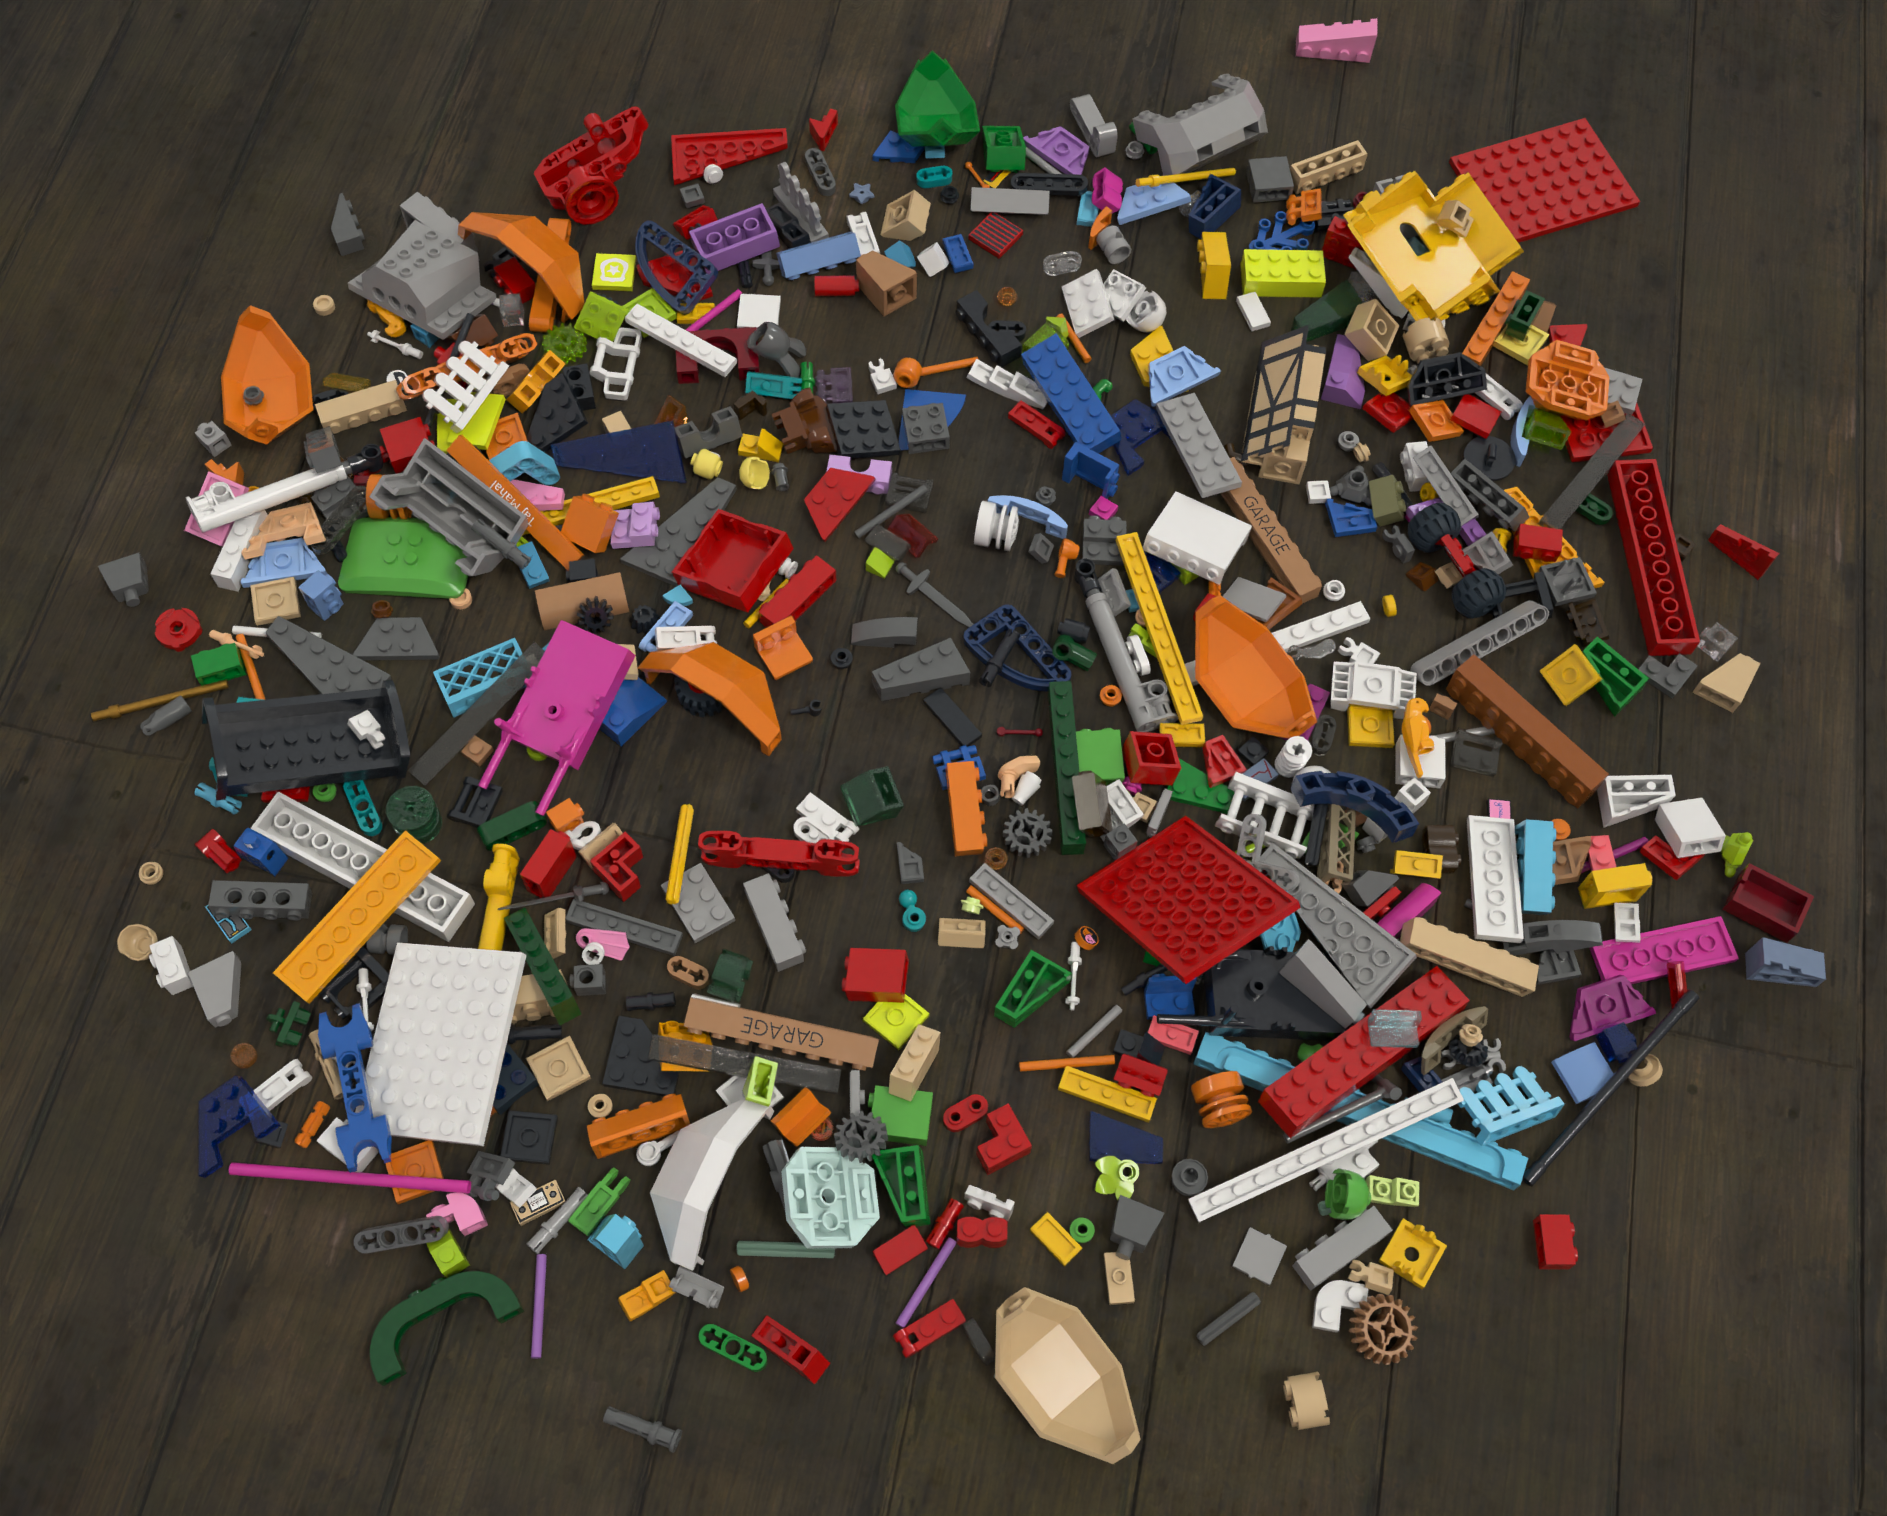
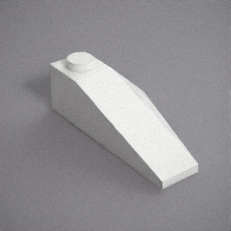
[1348,247,1408,318]

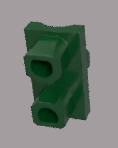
[267,1001,311,1047]

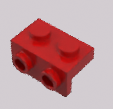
[1114,1053,1168,1097]

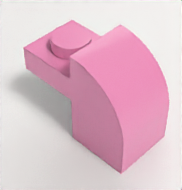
[426,1193,488,1236]

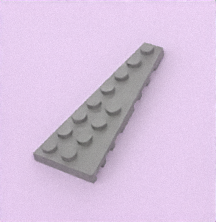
[1259,843,1417,1009]

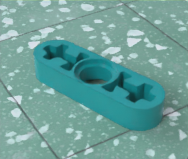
[343,780,382,836]

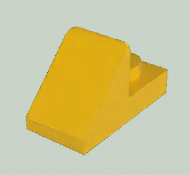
[738,429,783,462]

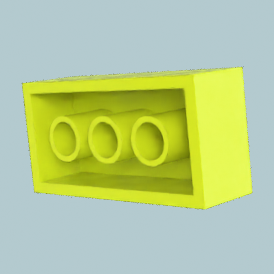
[1241,249,1326,297]

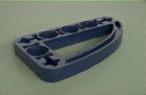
[635,221,718,314]
[963,604,1071,691]

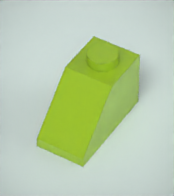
[426,1227,470,1278]

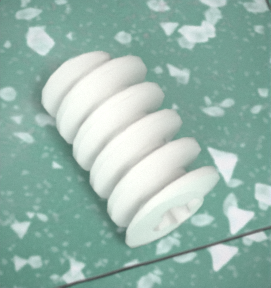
[1274,736,1312,778]

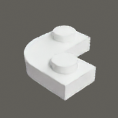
[1312,1280,1368,1332]

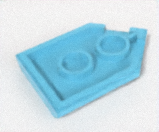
[1260,890,1301,952]

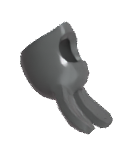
[747,322,807,378]

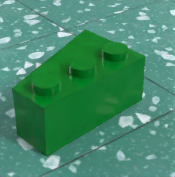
[1582,636,1649,717]
[994,950,1072,1028]

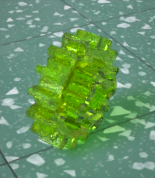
[542,323,587,364]

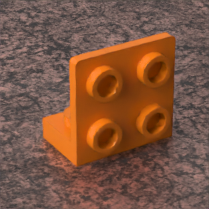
[753,616,813,680]

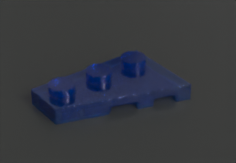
[1089,1111,1163,1164]

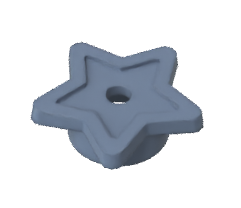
[849,183,874,204]

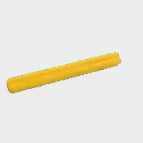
[666,804,694,904]

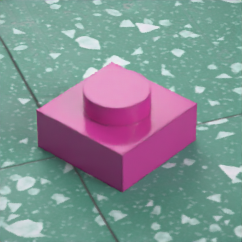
[1089,496,1118,520]

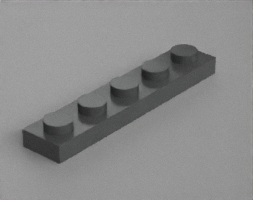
[565,899,683,956]

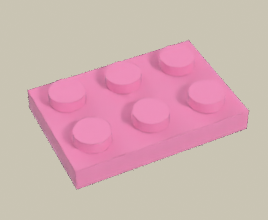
[184,471,249,547]

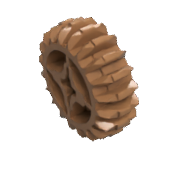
[1349,1294,1418,1365]

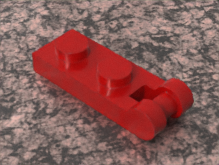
[1008,400,1066,449]
[893,1299,966,1358]

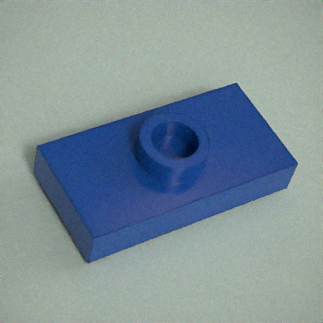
[943,234,974,273]

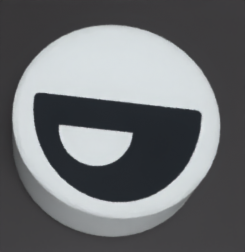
[387,370,408,390]

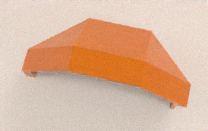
[458,212,585,323]
[221,305,313,444]
[1195,595,1317,739]
[638,642,782,756]

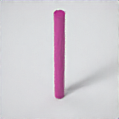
[685,289,742,331]

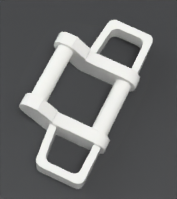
[589,328,642,400]

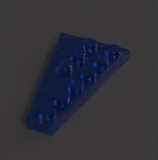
[551,420,687,483]

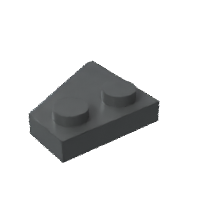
[1536,949,1582,985]

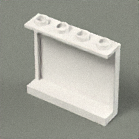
[1143,492,1252,585]

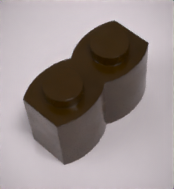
[1422,825,1461,873]

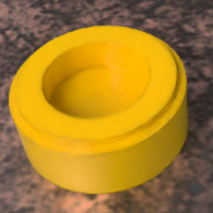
[1382,595,1397,617]

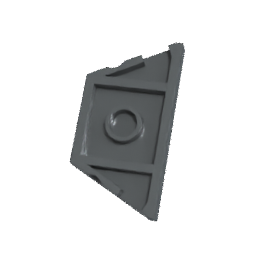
[353,617,440,660]

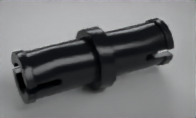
[626,992,676,1011]

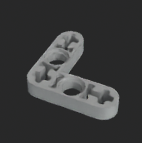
[1237,814,1300,890]

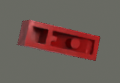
[751,1316,830,1384]

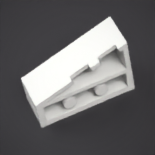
[1597,775,1676,828]

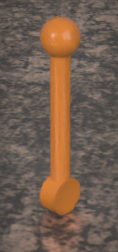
[965,162,990,188]

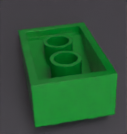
[982,126,1026,172]

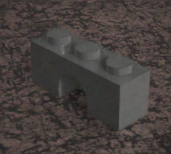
[673,406,743,459]

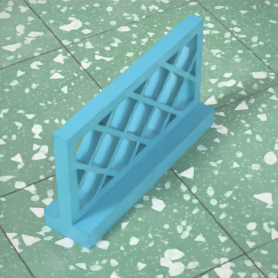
[433,638,532,717]

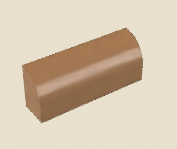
[535,572,629,630]

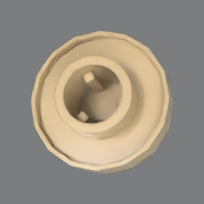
[1628,1054,1663,1087]

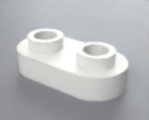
[1125,634,1150,676]
[794,817,834,843]

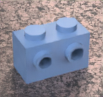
[298,570,344,621]

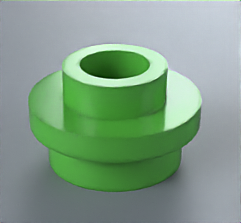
[313,783,337,802]
[1070,1218,1095,1243]

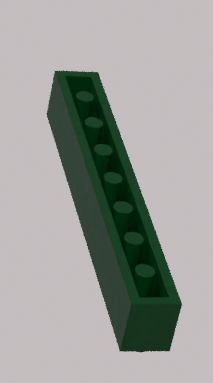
[1048,681,1086,855]

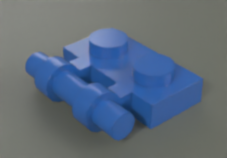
[932,745,986,790]

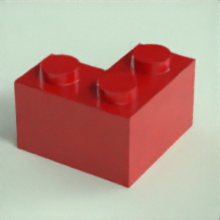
[590,832,643,902]
[976,1103,1032,1175]

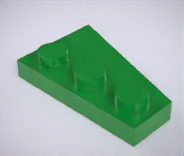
[1167,759,1235,814]

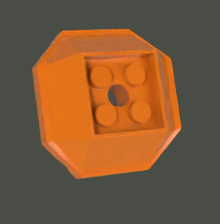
[1526,340,1610,420]

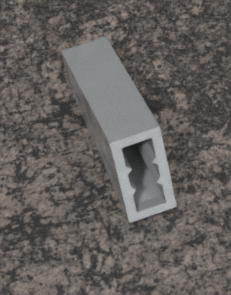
[1279,939,1367,1029]

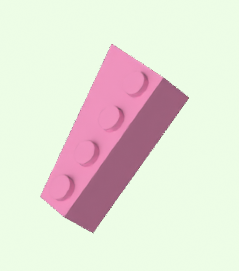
[1296,18,1377,63]

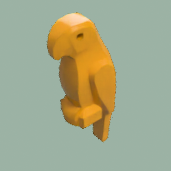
[367,300,406,337]
[1402,698,1435,778]

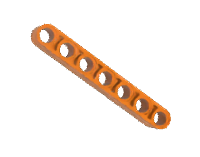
[529,218,571,333]

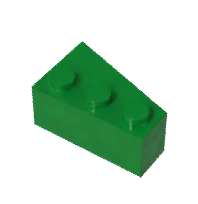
[872,1145,930,1228]

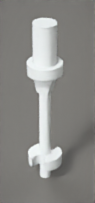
[367,330,423,359]
[1065,942,1082,1011]
[357,968,374,1031]

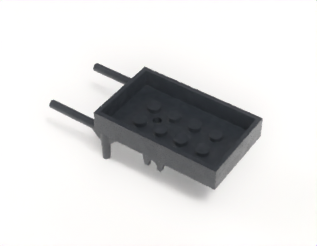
[1157,946,1348,1041]

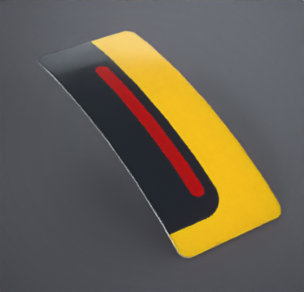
[984,170,1010,188]

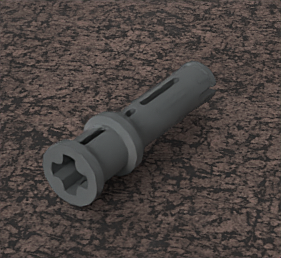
[603,1406,682,1453]

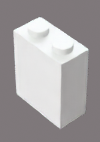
[1655,798,1726,858]

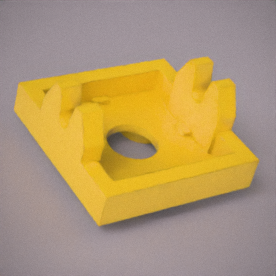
[1357,355,1412,396]
[1378,1218,1447,1289]

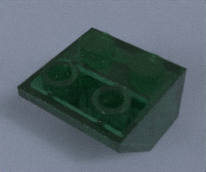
[840,766,904,827]

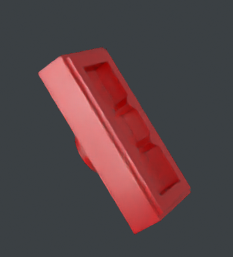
[1363,886,1401,920]

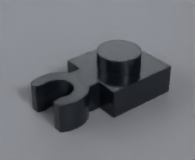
[483,246,521,278]

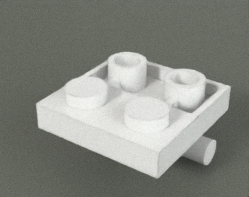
[1103,269,1146,322]

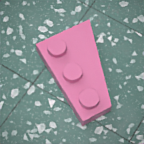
[510,479,565,511]

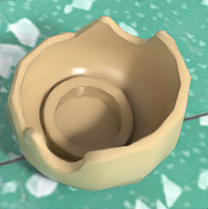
[117,924,158,961]

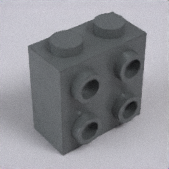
[1246,156,1294,203]
[902,403,950,454]

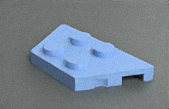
[1117,183,1191,225]
[1148,346,1221,407]
[241,538,327,588]

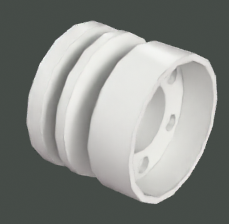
[974,501,1019,551]

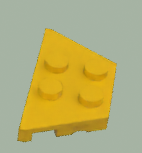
[1130,326,1189,392]

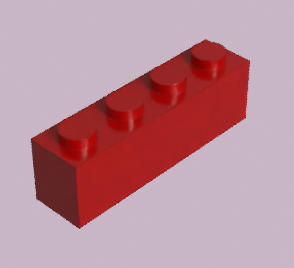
[759,555,836,627]

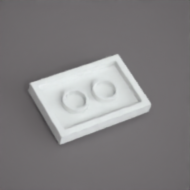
[1062,269,1114,338]

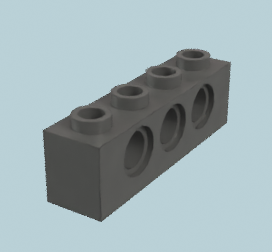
[303,426,342,473]
[208,880,312,921]

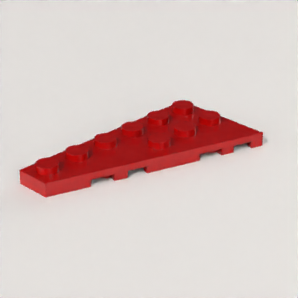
[671,128,788,185]

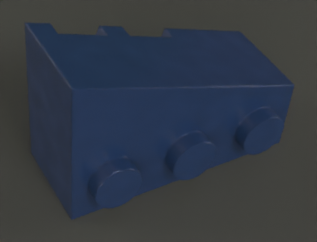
[1189,173,1241,239]

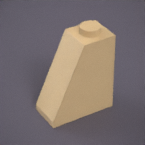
[1692,653,1760,713]

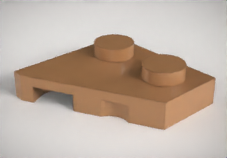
[1552,836,1591,885]

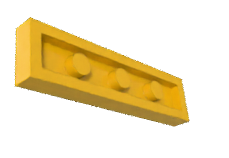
[1058,1065,1157,1123]

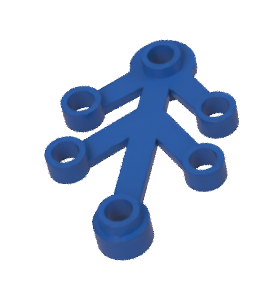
[1249,211,1315,250]

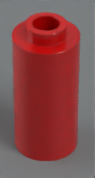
[815,275,859,296]

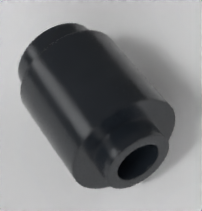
[1057,618,1090,644]

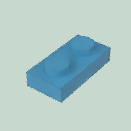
[517,541,549,589]

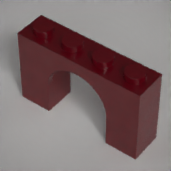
[676,327,760,384]

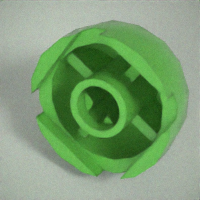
[1325,1168,1371,1220]

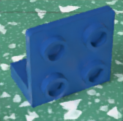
[1144,974,1197,1020]

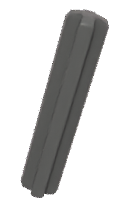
[1196,1292,1261,1346]

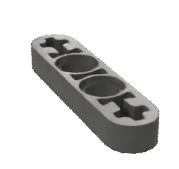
[354,1216,449,1253]

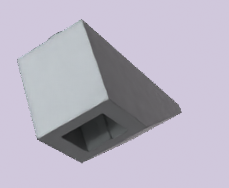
[331,193,365,256]

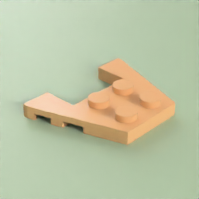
[241,502,326,560]

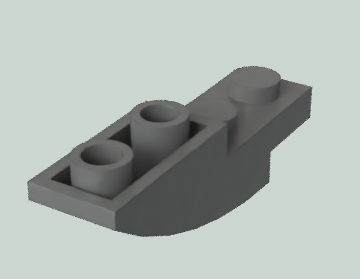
[1503,920,1603,956]

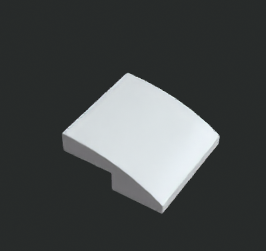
[1100,780,1144,841]

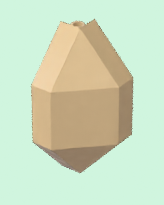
[995,1287,1141,1464]

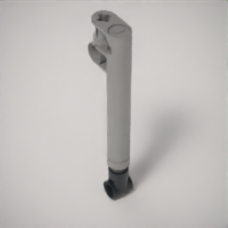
[1074,558,1178,732]

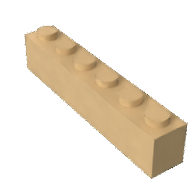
[1400,917,1539,997]

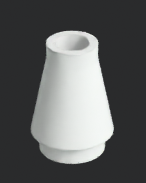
[1012,771,1042,806]

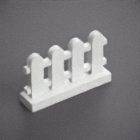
[422,341,509,433]

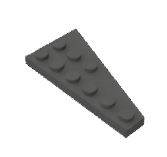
[620,477,737,587]
[265,616,391,694]

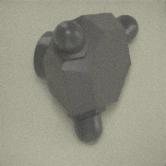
[1329,465,1372,506]

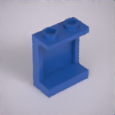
[1062,442,1120,499]

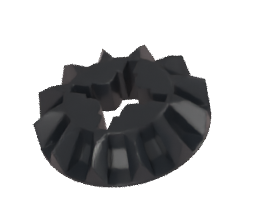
[1449,1034,1488,1067]

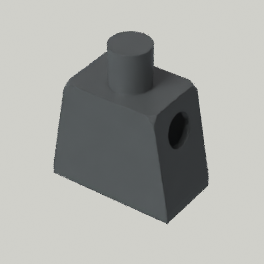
[98,553,149,607]
[1110,1195,1164,1260]

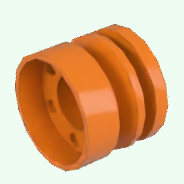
[366,474,413,519]
[1191,1071,1252,1128]

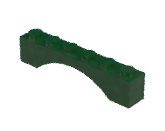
[504,907,582,1025]

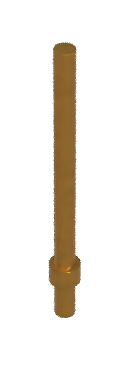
[91,680,229,721]

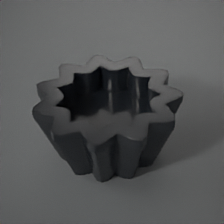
[629,605,660,635]

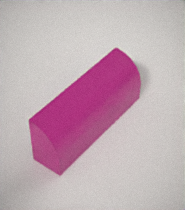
[1377,883,1441,939]

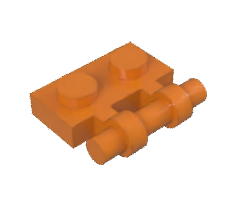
[1286,188,1322,225]

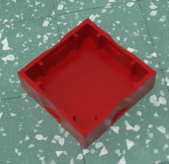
[672,509,794,613]

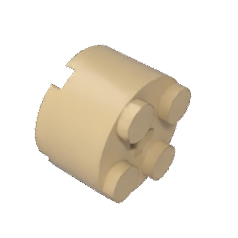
[1403,318,1449,364]
[1283,1372,1330,1430]

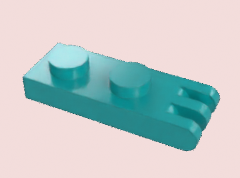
[745,371,802,399]

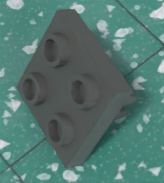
[1538,557,1597,606]

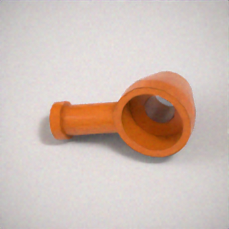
[1055,538,1080,578]

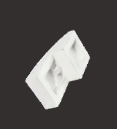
[1614,903,1640,943]
[495,1168,537,1208]

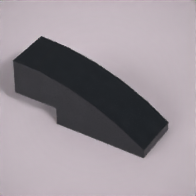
[766,202,811,249]

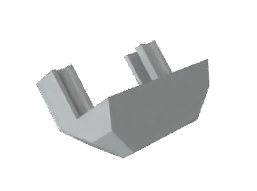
[1132,74,1268,176]
[369,438,529,576]

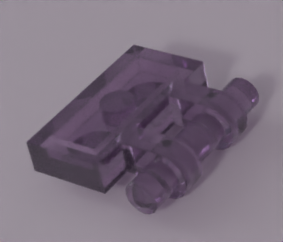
[815,367,853,403]

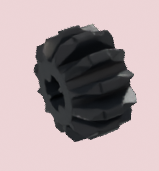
[576,596,614,634]

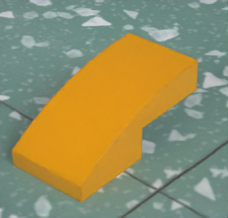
[618,1270,676,1322]

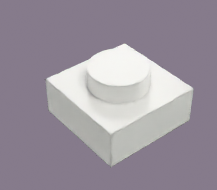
[1306,481,1331,504]

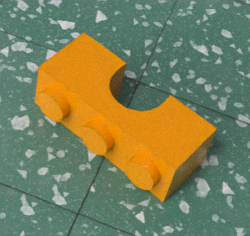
[506,350,565,413]

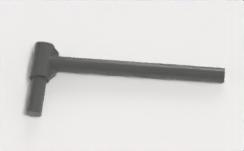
[1283,1074,1402,1144]

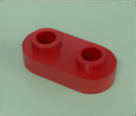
[943,1094,988,1132]

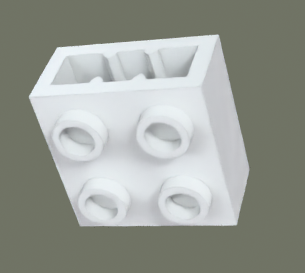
[1395,735,1445,788]

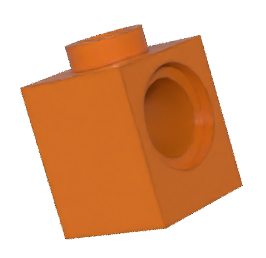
[546,798,584,833]

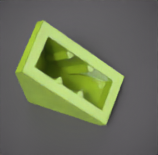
[742,1056,778,1107]

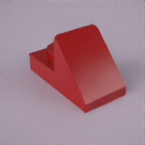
[809,108,838,151]

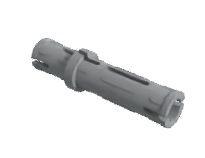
[526,1187,588,1254]

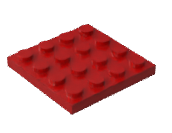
[1555,402,1653,462]

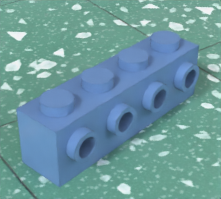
[776,232,861,280]

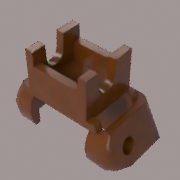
[772,388,838,454]

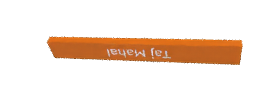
[446,435,584,570]

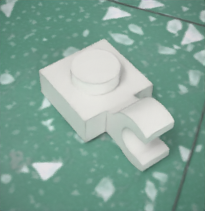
[347,710,385,750]

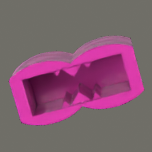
[1092,167,1123,214]

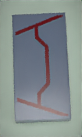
[1242,758,1279,801]

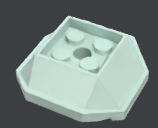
[781,1147,880,1249]

